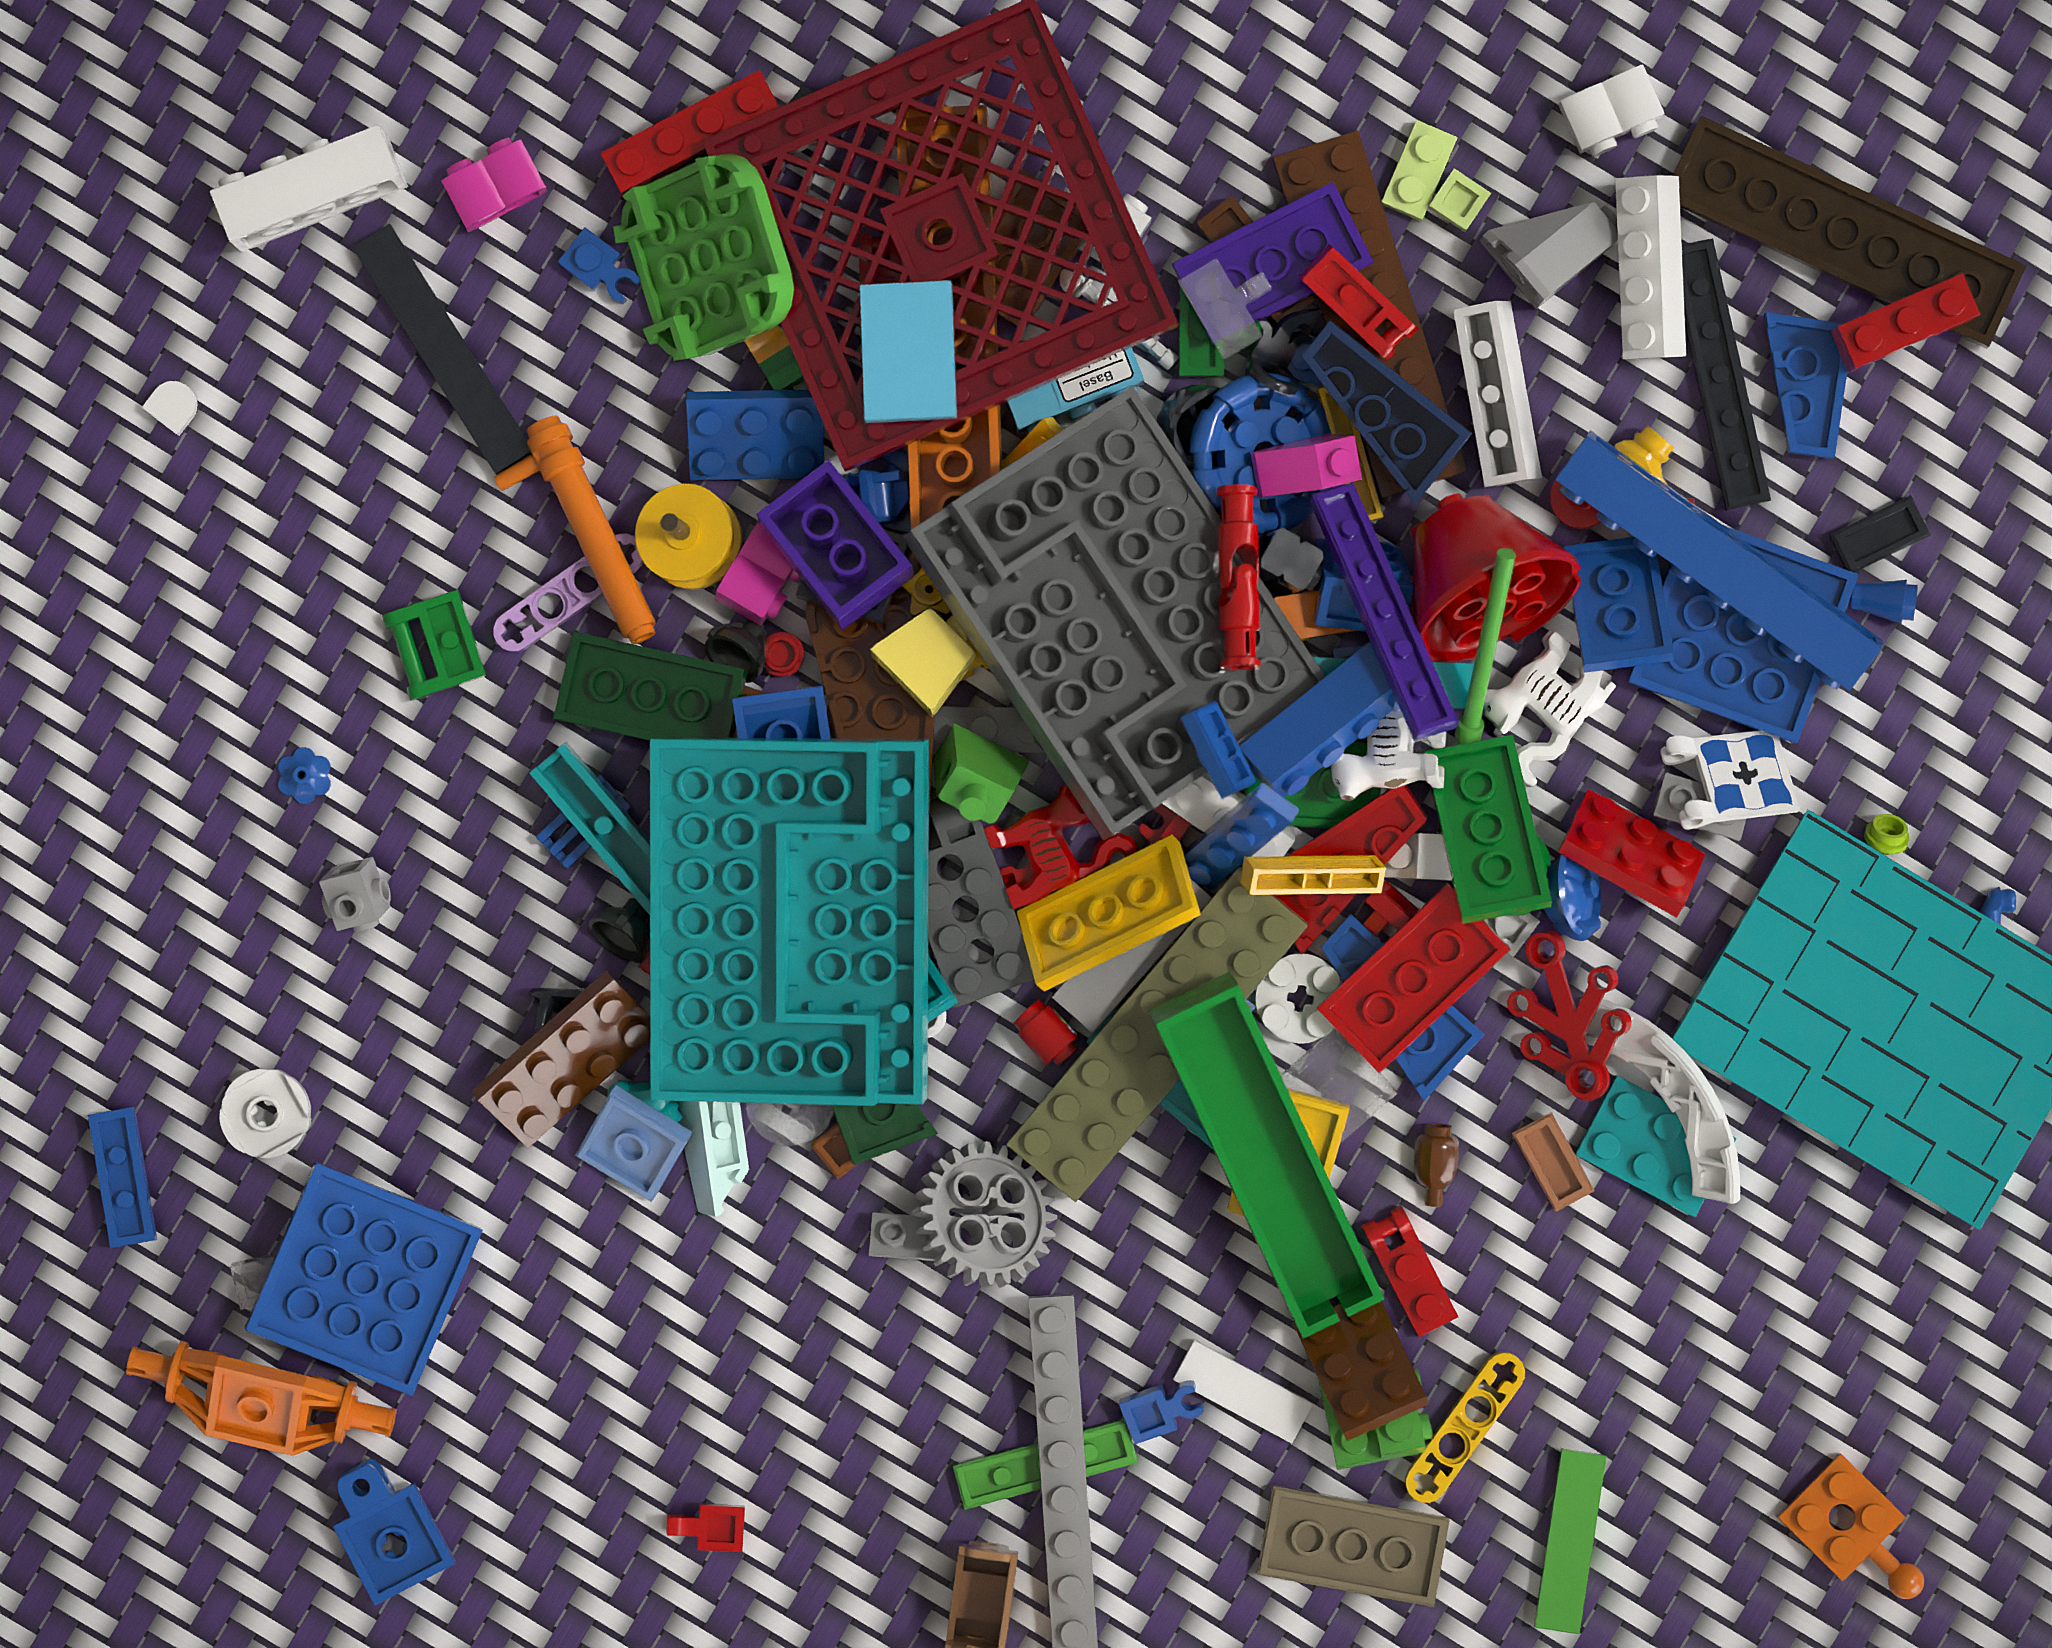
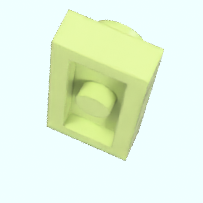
[1382,120,1458,222]

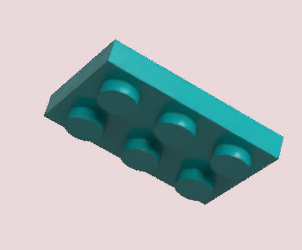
[1575,1075,1737,1218]

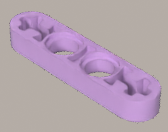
[493,534,643,652]

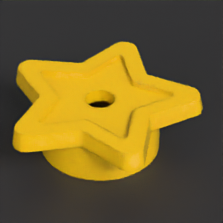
[902,567,950,615]

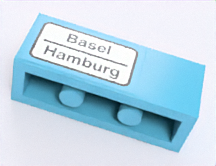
[1007,347,1144,433]

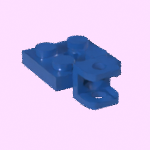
[333,1459,456,1606]

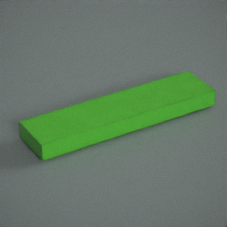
[953,1418,1138,1510]
[1534,1448,1607,1634]

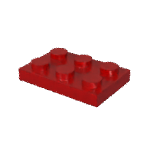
[1558,789,1706,918]

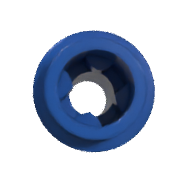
[1851,579,1918,624]

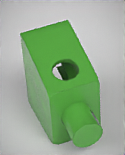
[933,723,1029,824]

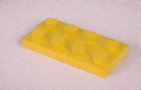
[1016,835,1201,991]

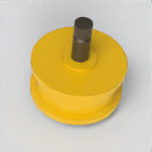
[635,484,743,590]

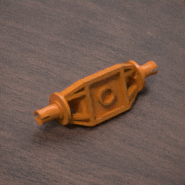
[126,1341,397,1456]

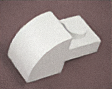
[1384,833,1452,881]

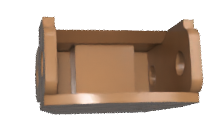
[945,1541,1018,1648]

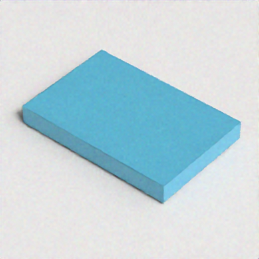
[860,281,957,423]

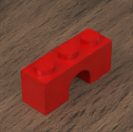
[1831,273,1981,373]

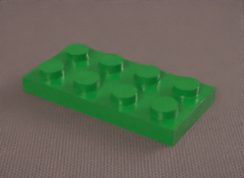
[1424,735,1552,924]

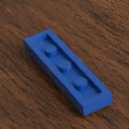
[1183,783,1299,890]

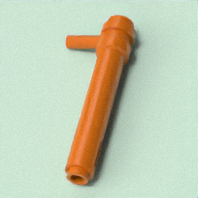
[494,415,656,644]

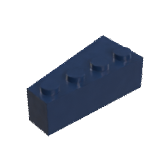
[1302,321,1472,505]

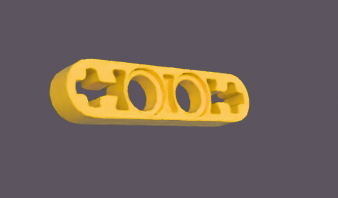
[1405,1352,1525,1503]

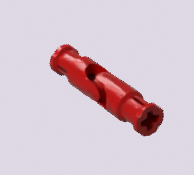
[1217,484,1261,671]

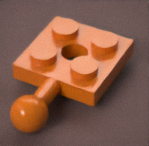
[1777,1453,1924,1599]

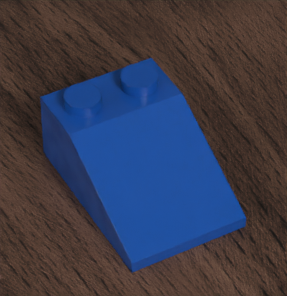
[732,685,831,739]

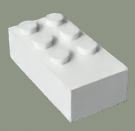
[210,125,408,252]

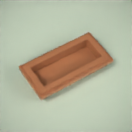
[1512,1112,1595,1212]

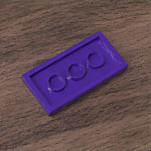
[1172,182,1374,345]

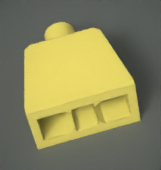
[871,608,975,717]

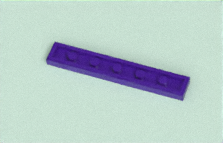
[1309,482,1459,742]

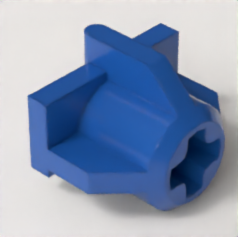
[844,470,910,524]

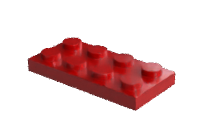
[1317,883,1510,1073]

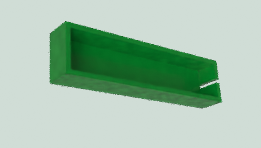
[1148,971,1385,1338]

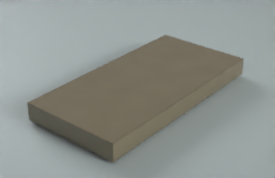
[1256,1484,1450,1607]

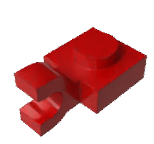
[666,1503,745,1552]

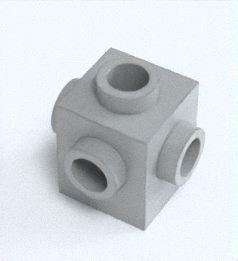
[319,857,391,932]

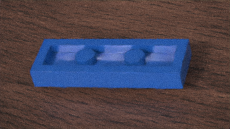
[88,1107,157,1248]

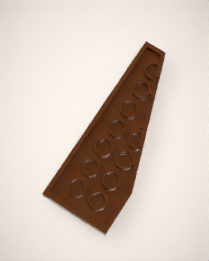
[805,534,942,811]

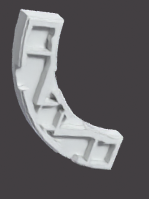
[1580,998,1740,1204]

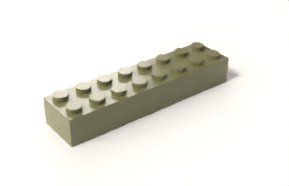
[1006,866,1308,1203]

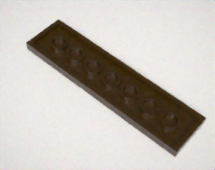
[1672,115,2026,349]

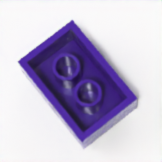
[756,460,914,630]

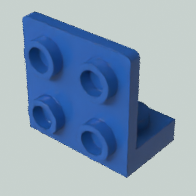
[1313,539,1414,631]

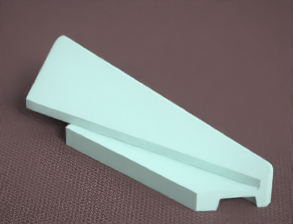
[675,1101,749,1217]

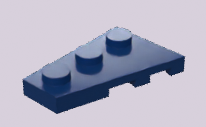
[1764,312,1847,460]

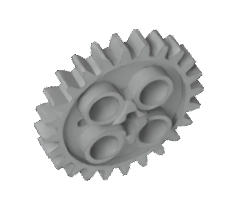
[913,1141,1057,1289]

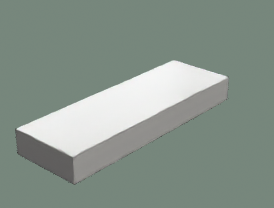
[1173,1339,1313,1443]

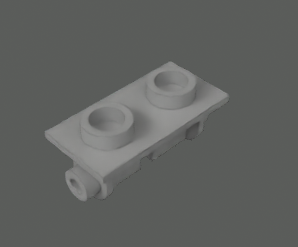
[1654,773,1746,841]
[869,1213,962,1262]

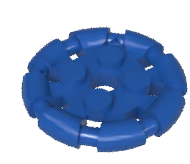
[1189,373,1331,536]

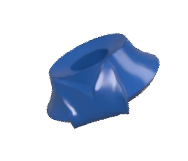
[1544,854,1601,941]

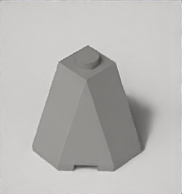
[1479,201,1618,309]

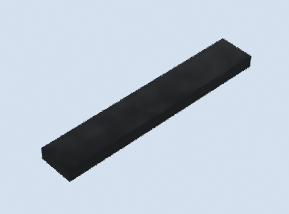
[352,223,531,474]
[1682,238,1771,511]

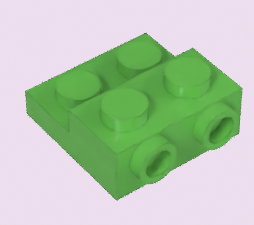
[1319,1368,1433,1470]

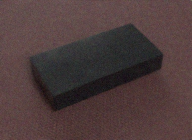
[1829,495,1930,573]

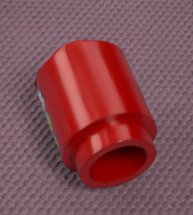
[1013,999,1079,1067]

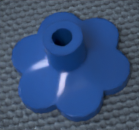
[278,747,331,804]

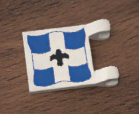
[1660,731,1800,829]

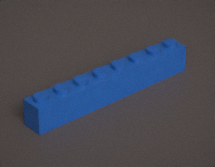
[1556,430,1883,691]

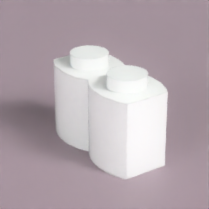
[1558,64,1665,157]

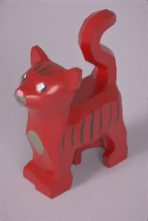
[984,784,1139,909]

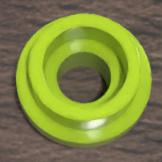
[1864,814,1910,855]

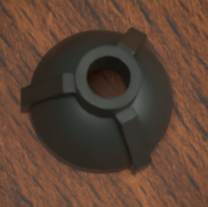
[705,620,767,683]
[587,898,650,964]

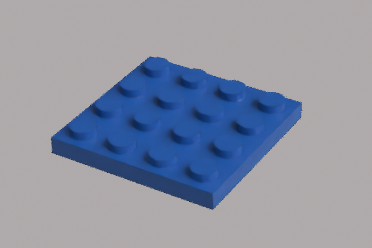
[1627,525,1859,744]
[244,1161,483,1396]

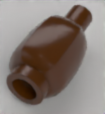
[1414,1123,1459,1207]

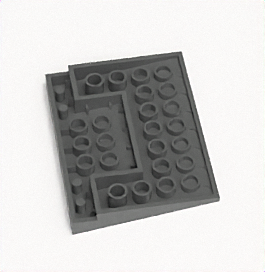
[902,386,1325,841]

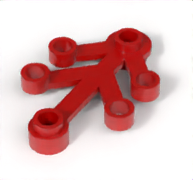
[1507,930,1632,1101]

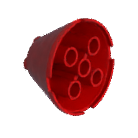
[1409,493,1581,663]

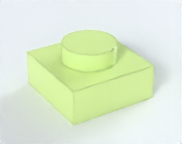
[1428,168,1491,232]

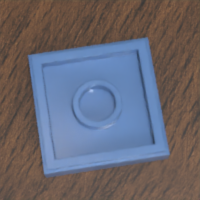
[575,1086,693,1202]

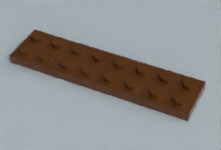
[1272,130,1467,499]

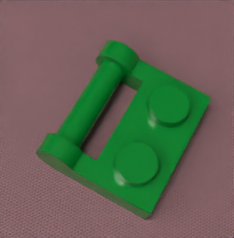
[382,590,487,701]

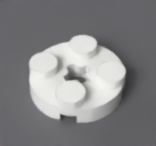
[1255,954,1342,1044]
[219,1069,311,1158]

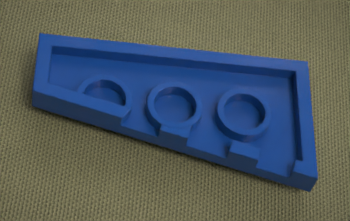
[1321,914,1485,1101]

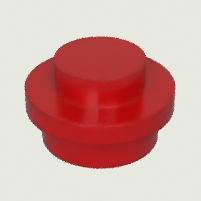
[763,632,805,677]

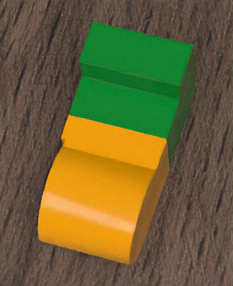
[744,325,805,390]

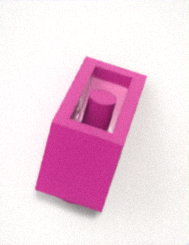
[1251,433,1362,497]

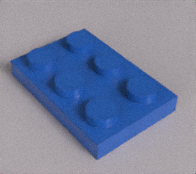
[686,390,825,480]
[1564,537,1674,673]

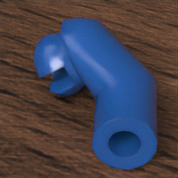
[1980,887,2016,925]

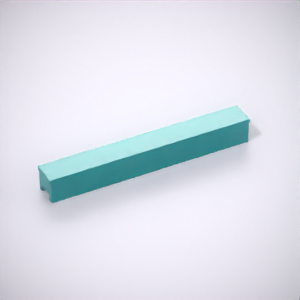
[529,742,650,915]

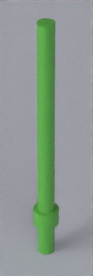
[1455,548,1516,745]

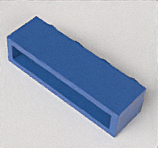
[1239,642,1400,798]

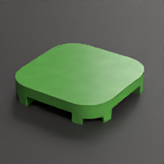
[613,153,794,361]

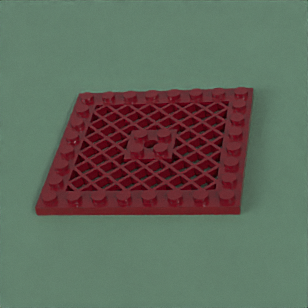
[702,0,1178,472]

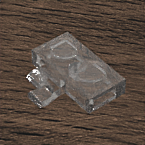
[1178,258,1272,360]

